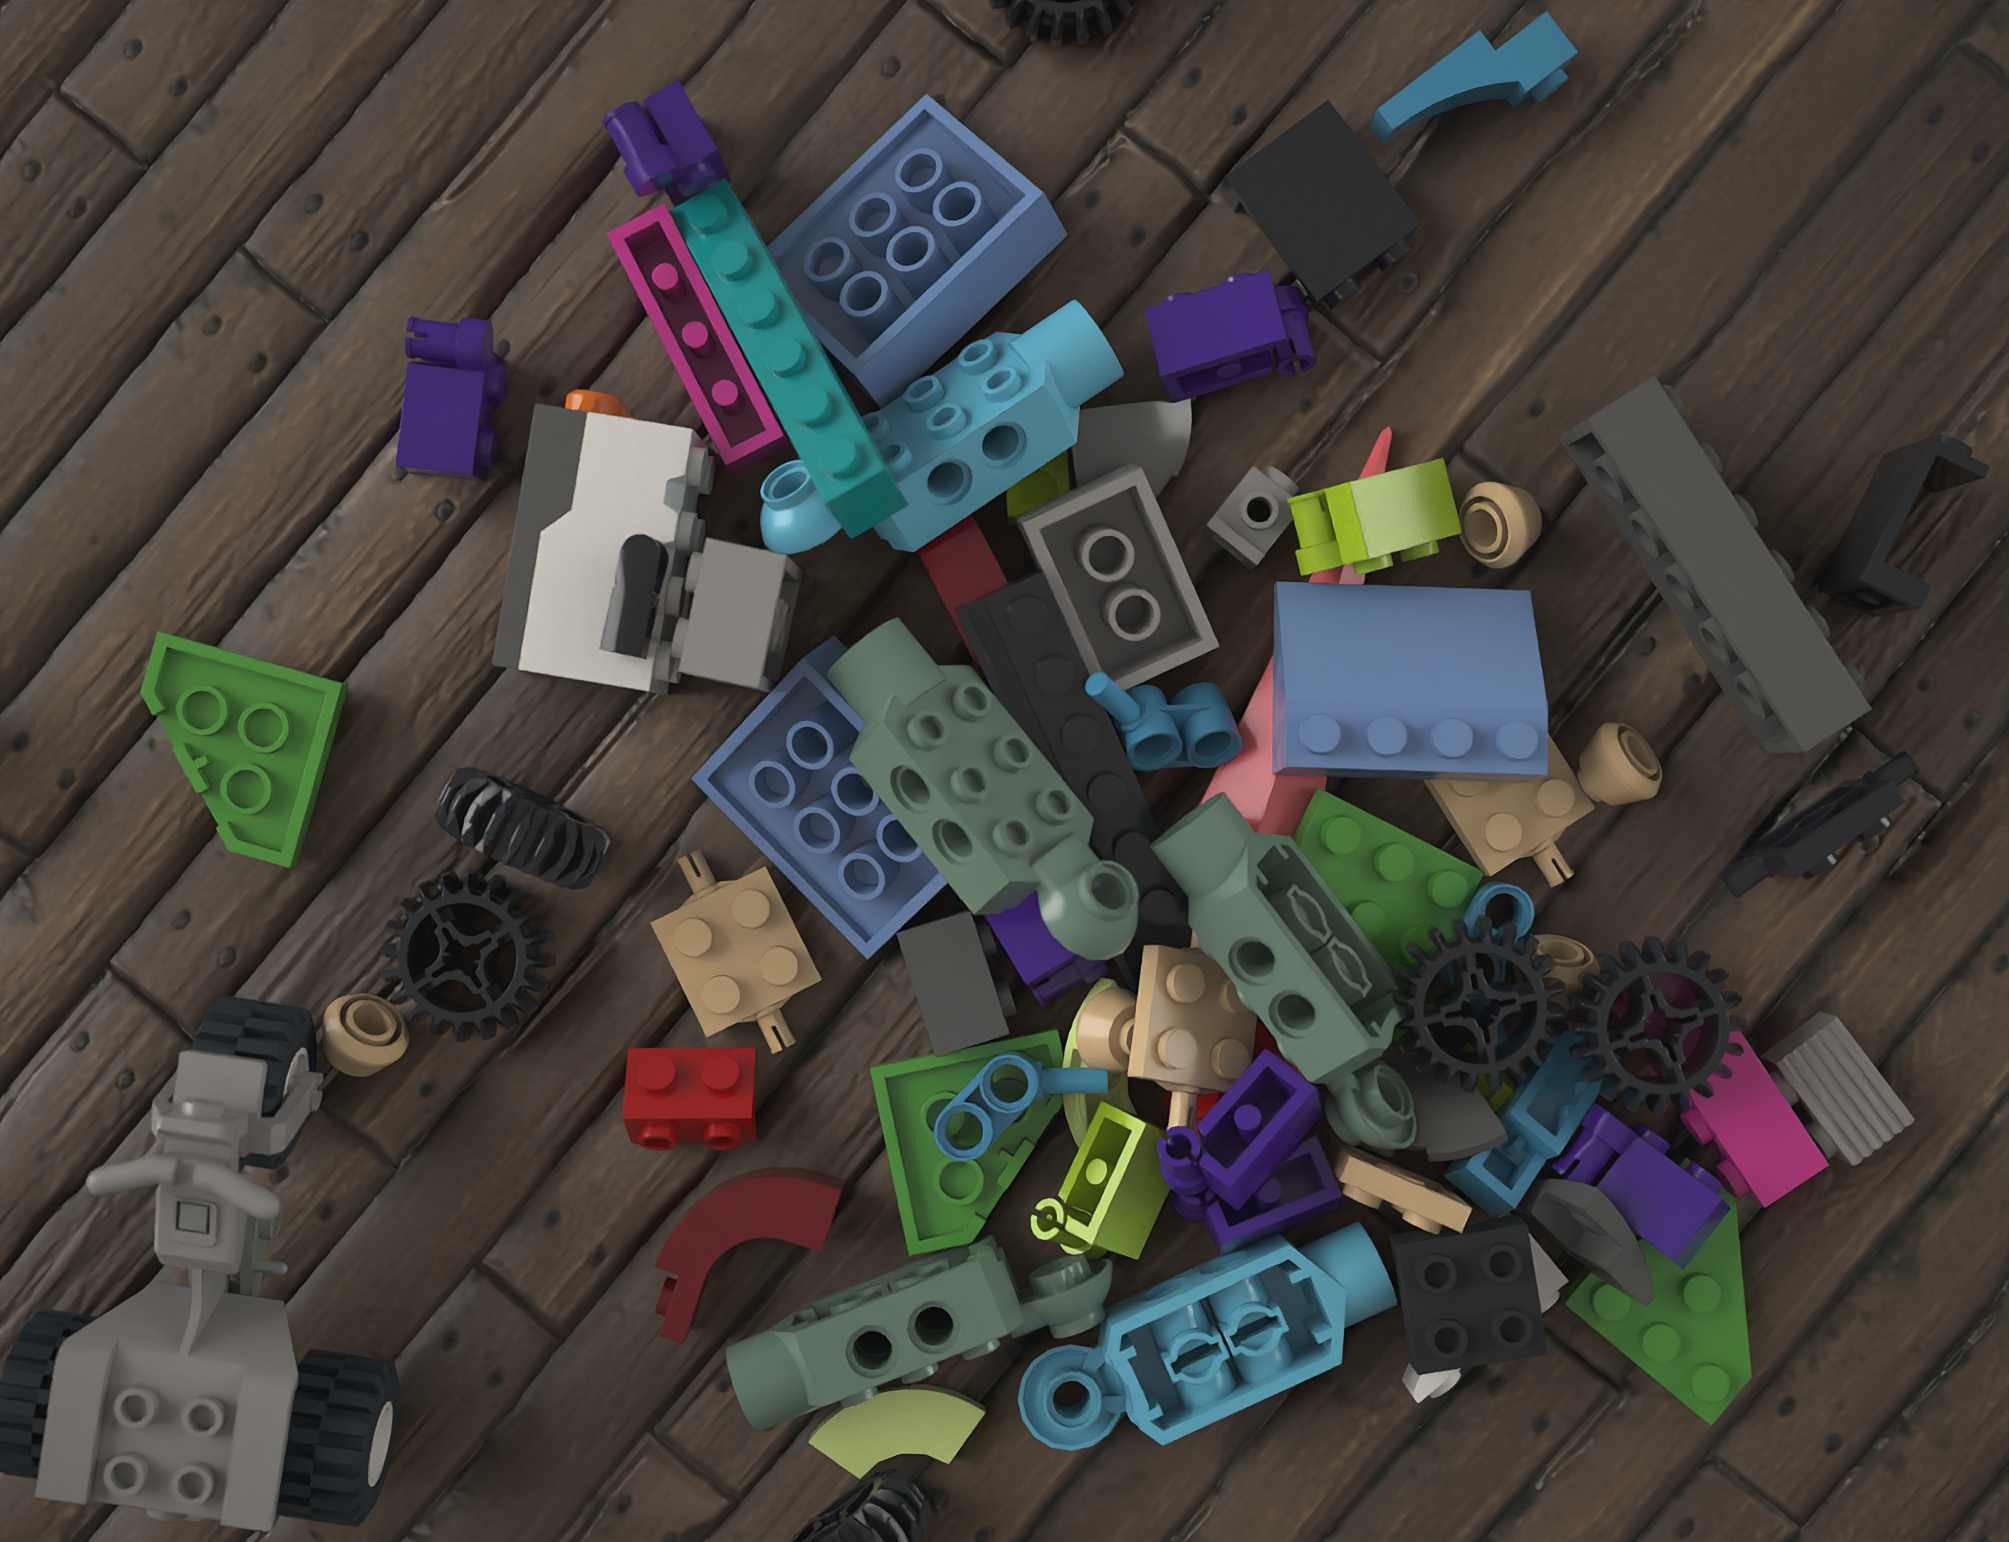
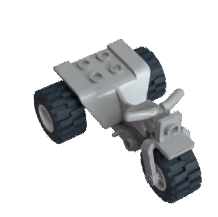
[0,996,400,1532]

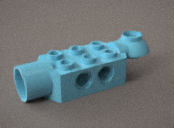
[760,299,1124,555]
[1018,1221,1397,1451]

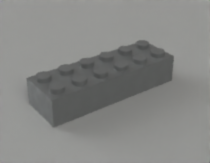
[1558,375,1871,753]

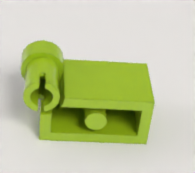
[1287,458,1462,576]
[1031,1101,1170,1260]

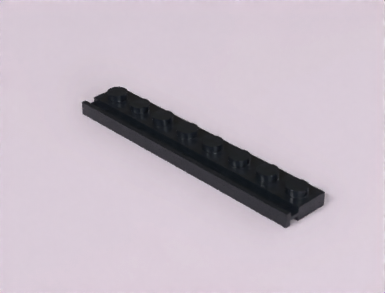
[954,568,1193,996]

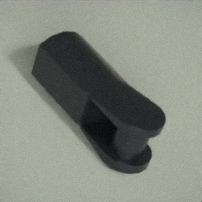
[600,534,669,659]

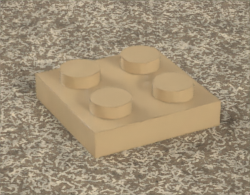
[1325,1137,1472,1235]

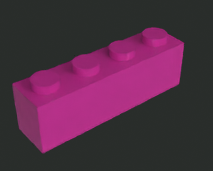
[606,204,790,475]
[1610,947,1829,1208]

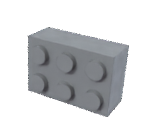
[1014,463,1219,691]
[671,538,803,693]

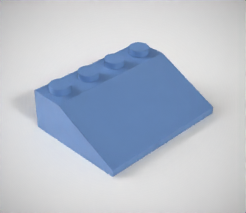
[767,94,1068,409]
[1272,582,1548,783]
[691,635,948,960]

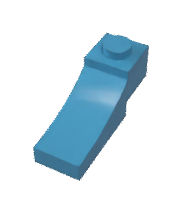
[1368,11,1578,146]
[1443,1017,1622,1217]

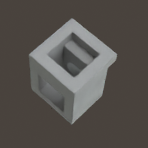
[1202,466,1299,570]

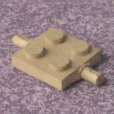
[1423,733,1595,887]
[650,849,822,1054]
[1127,930,1258,1132]

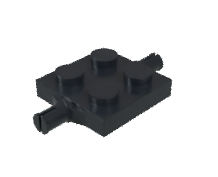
[1721,751,1920,899]

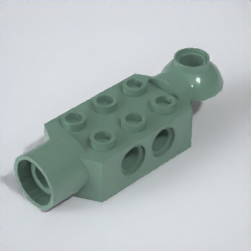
[827,618,1139,960]
[1150,791,1417,1149]
[726,1235,1113,1432]

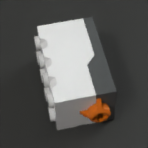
[492,389,716,695]

